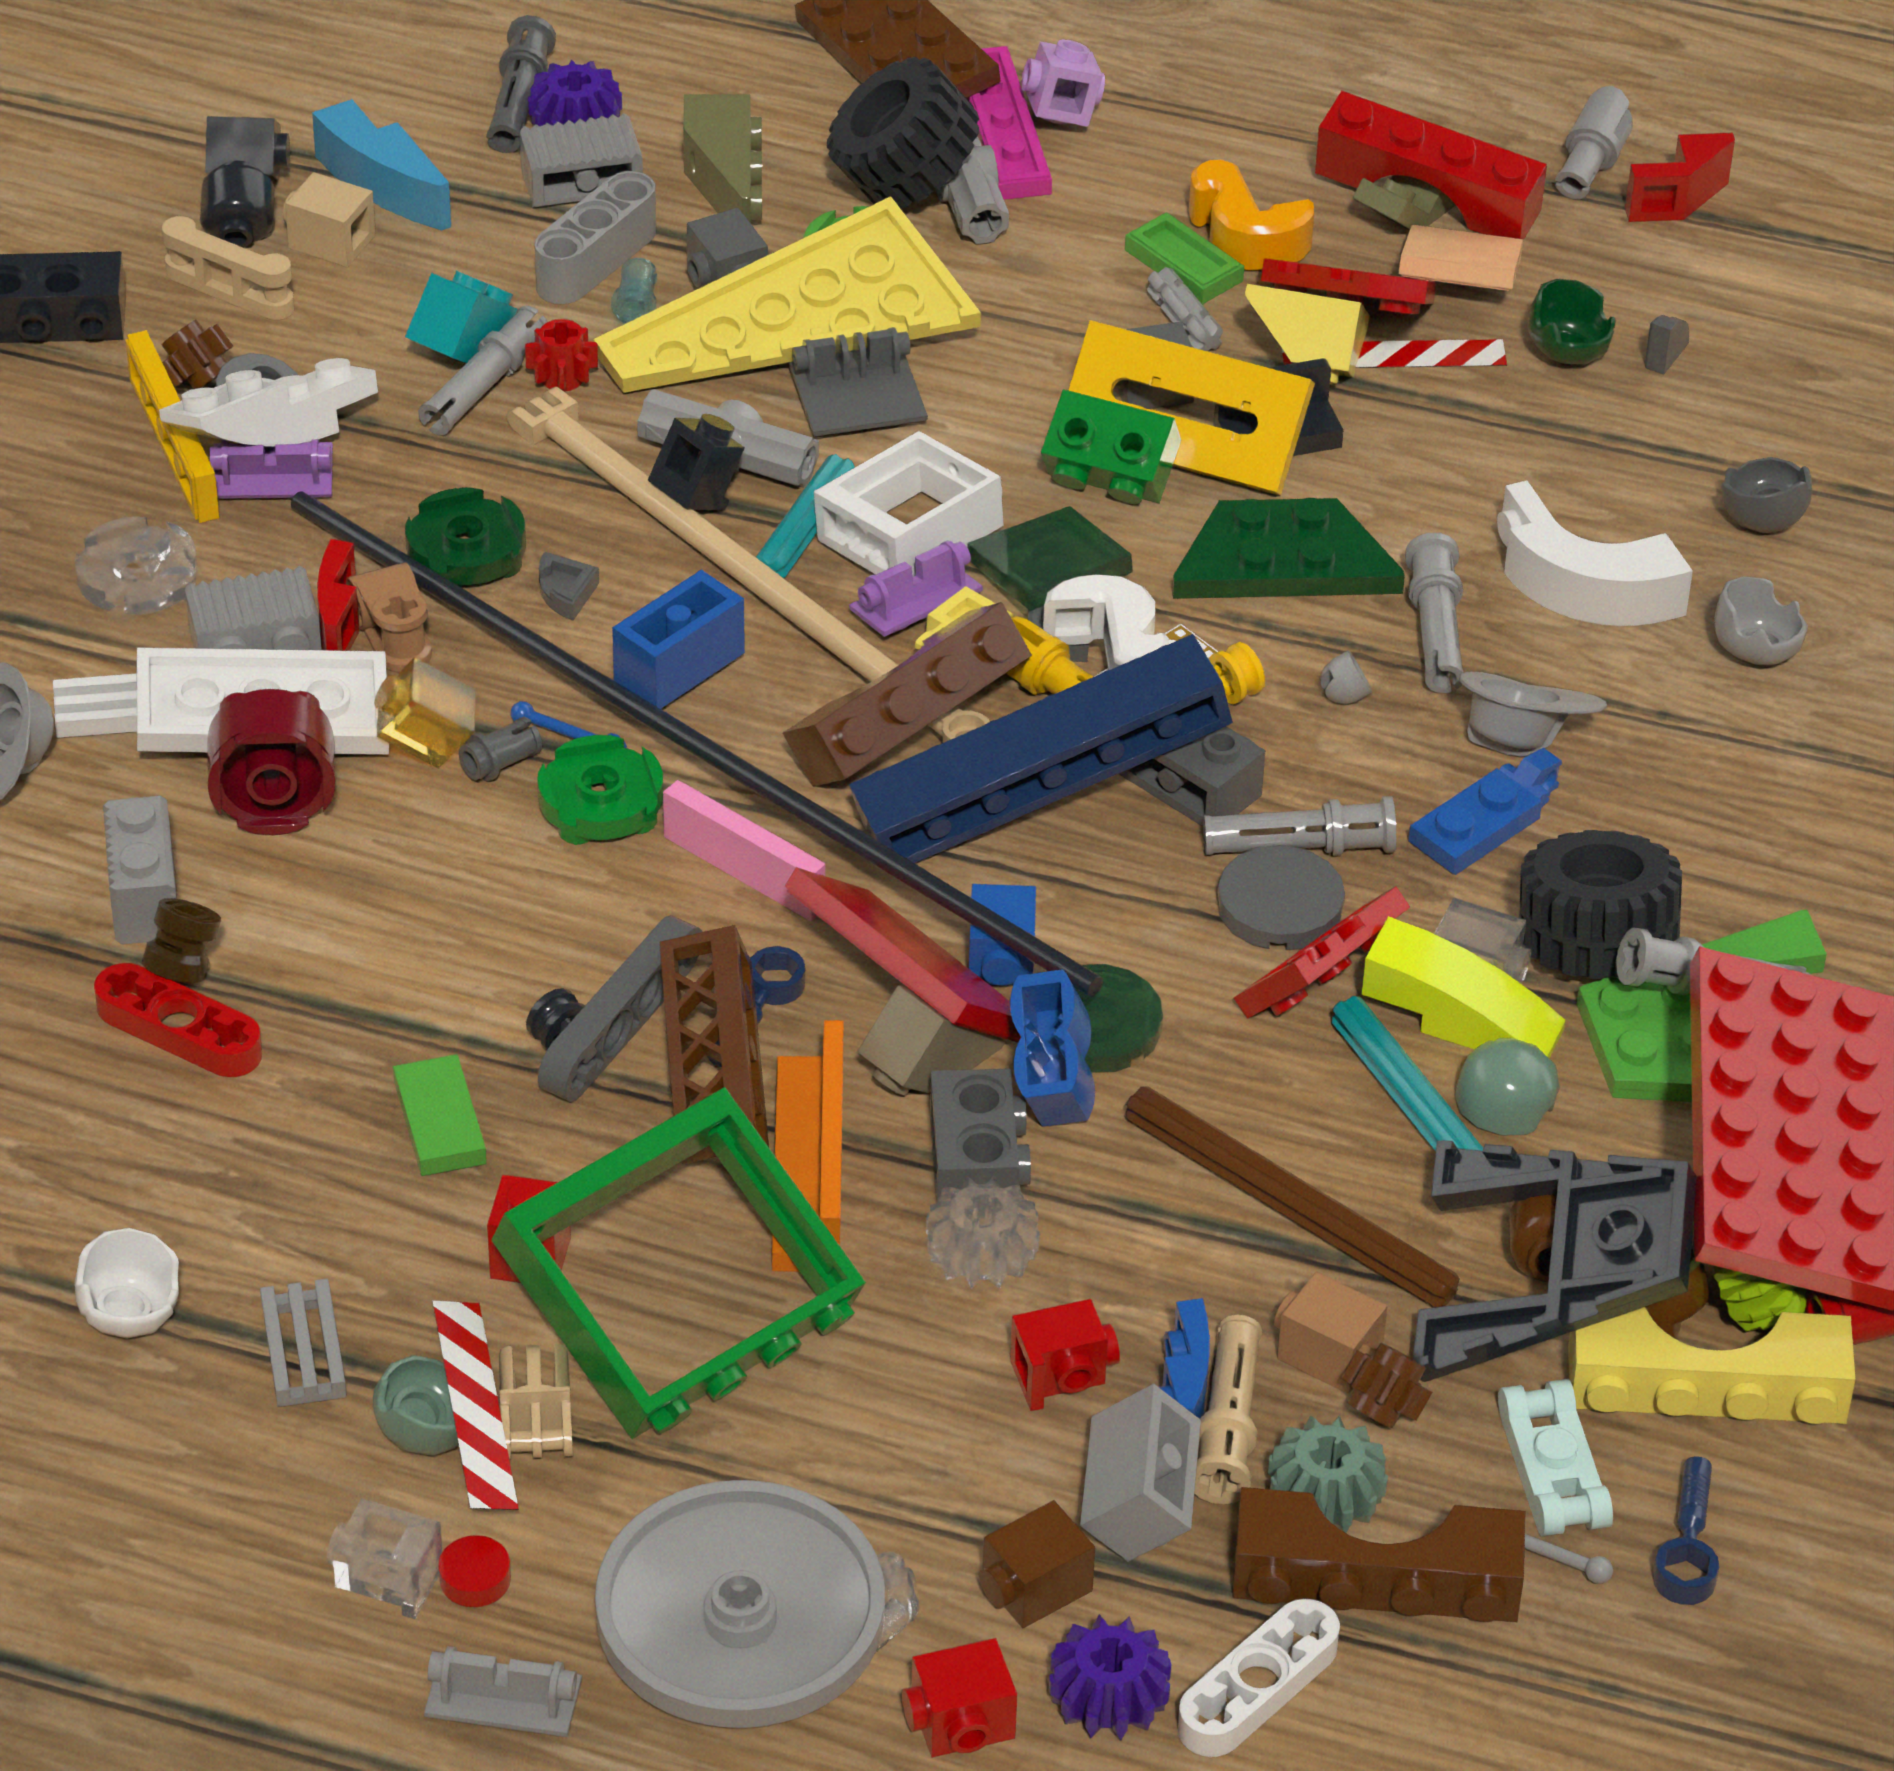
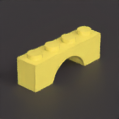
[1568,1307,1856,1424]

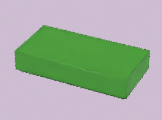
[1125,212,1244,305]
[393,1054,487,1176]

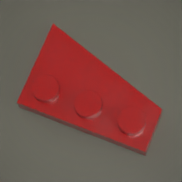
[1233,886,1410,1019]

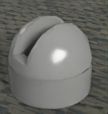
[1320,650,1372,705]

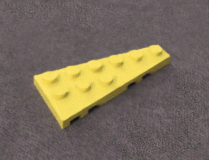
[593,196,981,393]

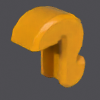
[1189,160,1314,271]

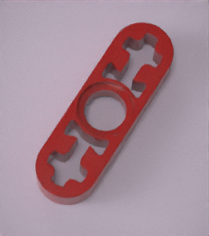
[94,963,262,1077]

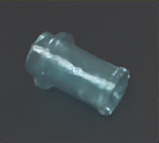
[611,258,657,324]

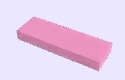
[663,780,825,921]

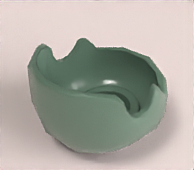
[1455,1038,1560,1135]
[373,1355,459,1456]

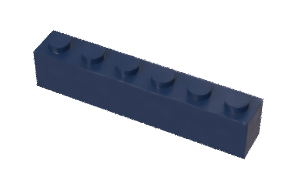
[849,634,1233,863]

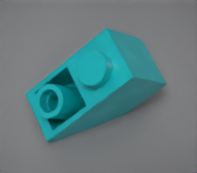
[405,270,518,363]

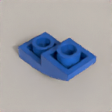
[1159,1298,1210,1419]

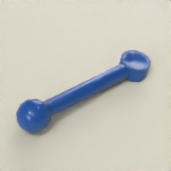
[510,701,627,748]

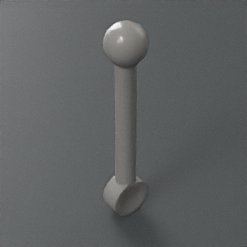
[1525,1534,1613,1584]

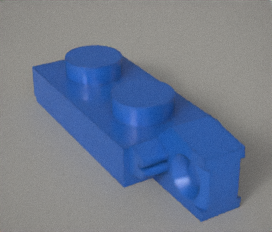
[1408,748,1562,875]

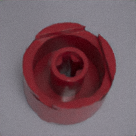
[207,689,335,835]

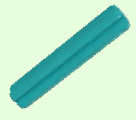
[756,454,855,578]

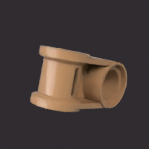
[346,562,432,672]

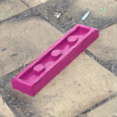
[966,46,1052,200]

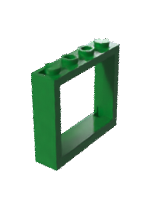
[492,1087,866,1439]

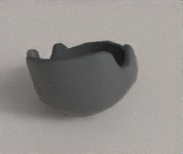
[1721,457,1812,533]

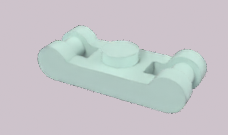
[1498,1379,1613,1537]

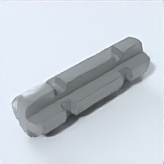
[1147,267,1223,351]

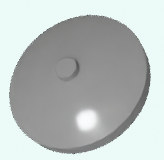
[595,1480,885,1728]

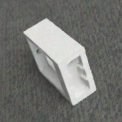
[814,431,1004,577]

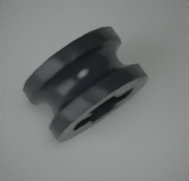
[526,988,585,1050]

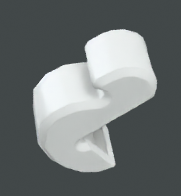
[1043,575,1169,670]

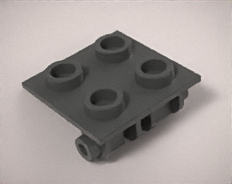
[788,327,928,436]

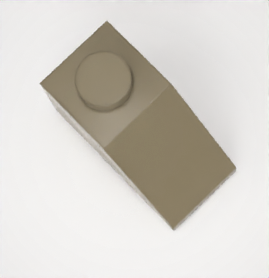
[857,985,1007,1095]

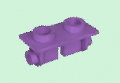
[210,439,333,499]
[849,540,983,637]

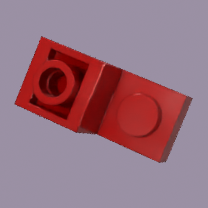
[1625,133,1735,222]

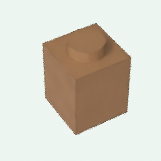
[1274,1271,1388,1394]

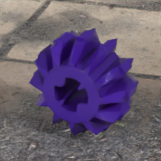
[528,59,622,127]
[1049,1614,1172,1741]

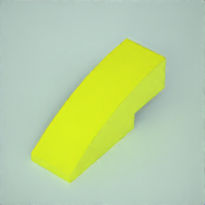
[1362,916,1566,1059]

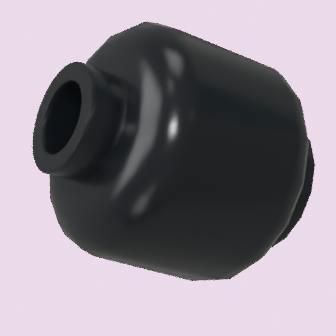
[200,160,275,247]

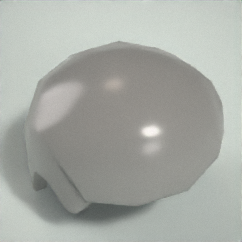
[1714,576,1808,665]

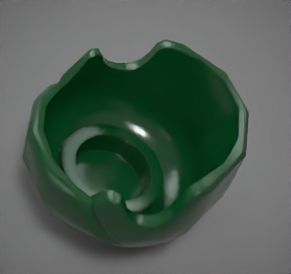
[1528,279,1616,365]

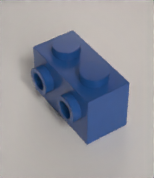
[612,569,745,709]

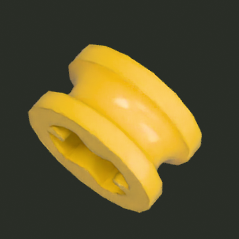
[1209,642,1265,704]

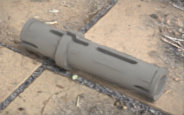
[418,306,547,436]

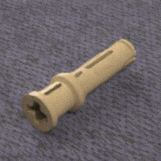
[1194,1315,1262,1505]

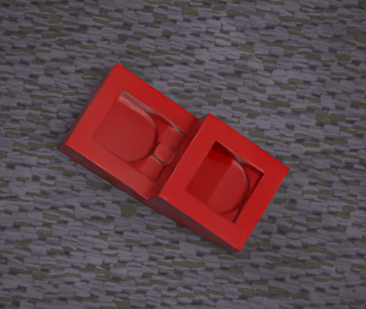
[317,539,360,651]

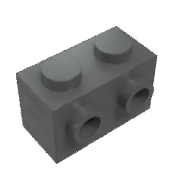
[1119,726,1266,827]

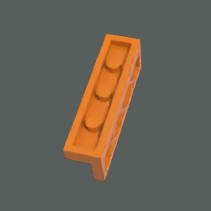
[772,1020,844,1272]

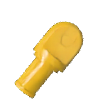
[1006,616,1094,695]

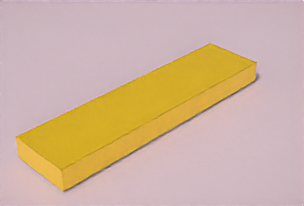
[125,330,219,523]

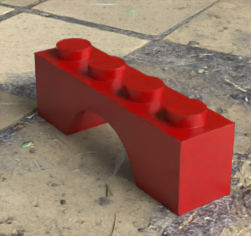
[1315,90,1547,241]

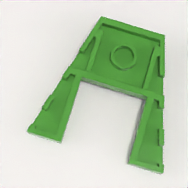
[1577,909,1827,1102]

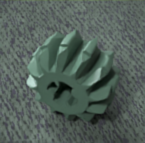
[1268,1415,1388,1533]

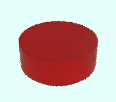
[438,1535,511,1607]

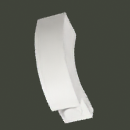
[1497,480,1693,626]

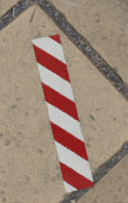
[1282,339,1507,368]
[432,1301,519,1510]

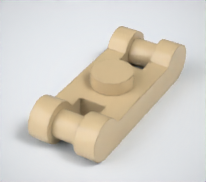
[162,216,294,320]

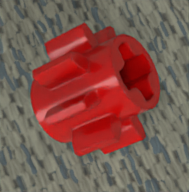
[525,319,598,392]

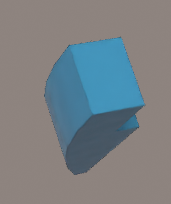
[312,99,451,231]

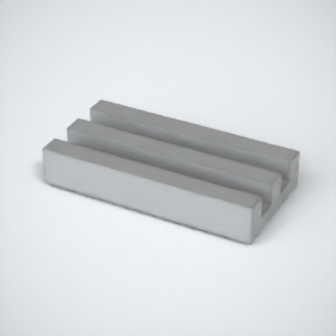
[260,1278,347,1407]

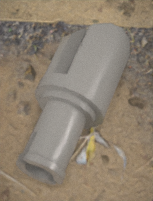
[1555,86,1633,199]

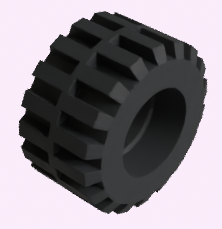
[827,57,979,208]
[1519,830,1682,979]

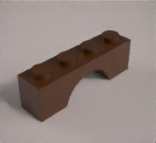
[782,602,1032,787]
[1233,1487,1526,1623]

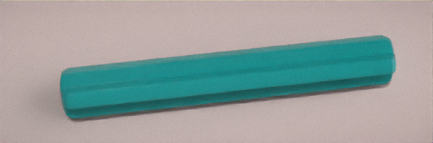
[1332,996,1483,1151]

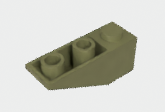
[683,94,762,223]

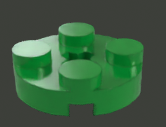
[537,735,664,845]

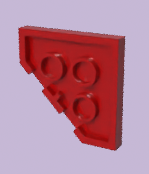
[1261,258,1437,314]

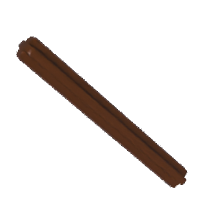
[1126,1086,1460,1307]

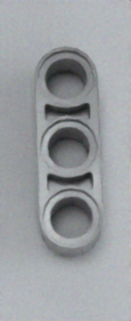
[534,171,656,304]

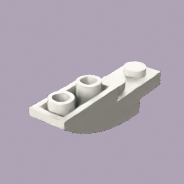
[159,358,378,446]

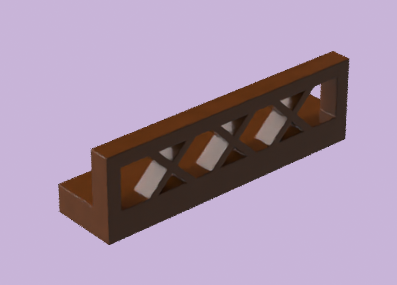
[659,925,769,1164]

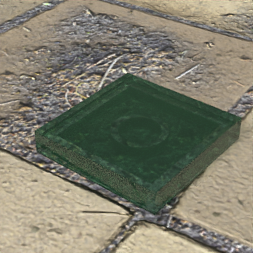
[967,506,1133,611]

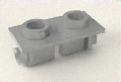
[424,1646,582,1737]

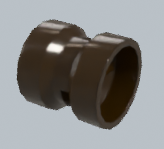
[141,898,221,983]

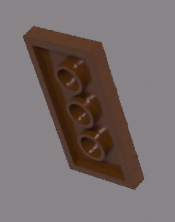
[794,0,1001,98]

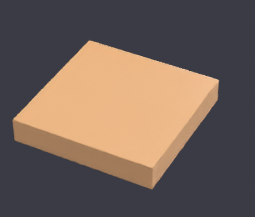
[1399,225,1523,291]

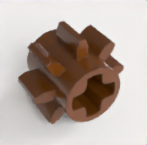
[161,319,233,389]
[1341,1342,1433,1429]

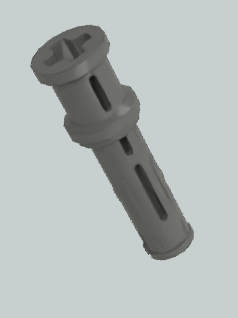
[486,15,556,153]

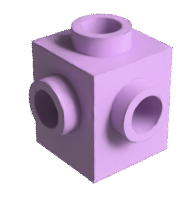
[1022,40,1105,127]

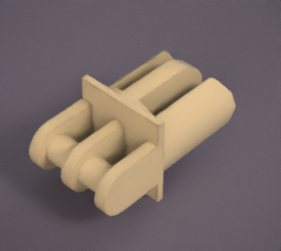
[499,1344,573,1459]

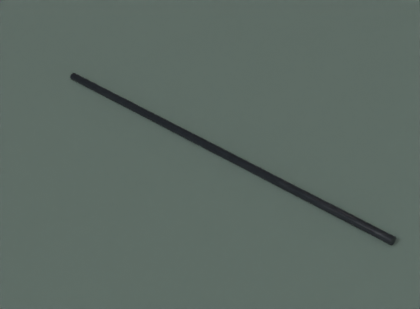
[291,491,1103,997]

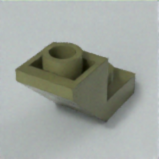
[1352,175,1456,230]

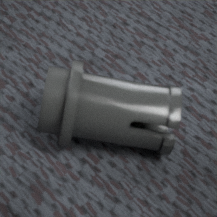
[459,717,542,781]

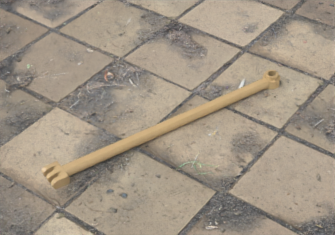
[507,387,990,743]

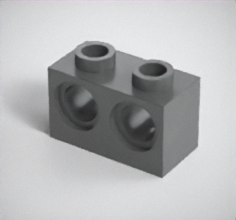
[930,1069,1031,1214]

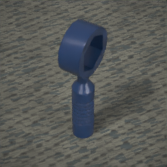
[707,946,806,1067]
[1653,1456,1719,1605]

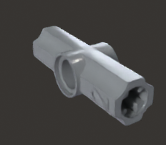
[936,136,1009,244]
[637,389,819,488]

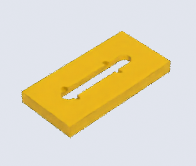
[1069,320,1315,496]

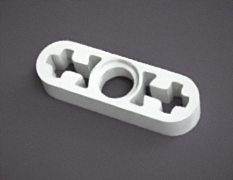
[1178,1599,1340,1757]

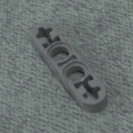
[538,915,702,1102]

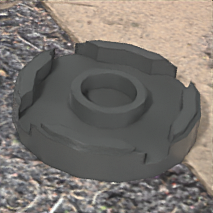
[1217,845,1345,950]

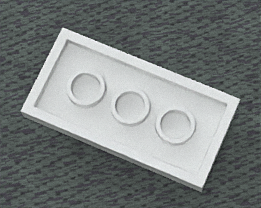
[136,648,390,754]

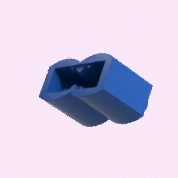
[1010,969,1095,1127]

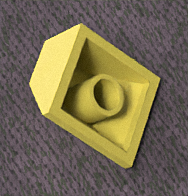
[1245,284,1370,384]

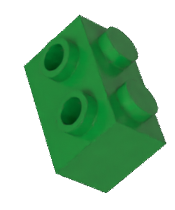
[1041,389,1181,504]

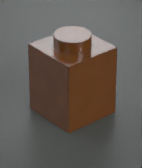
[979,1500,1095,1629]

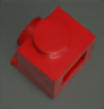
[1010,1299,1120,1411]

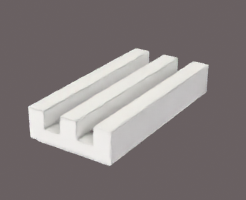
[53,673,137,738]

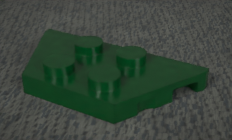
[1172,498,1405,599]

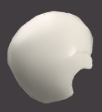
[75,1228,179,1338]

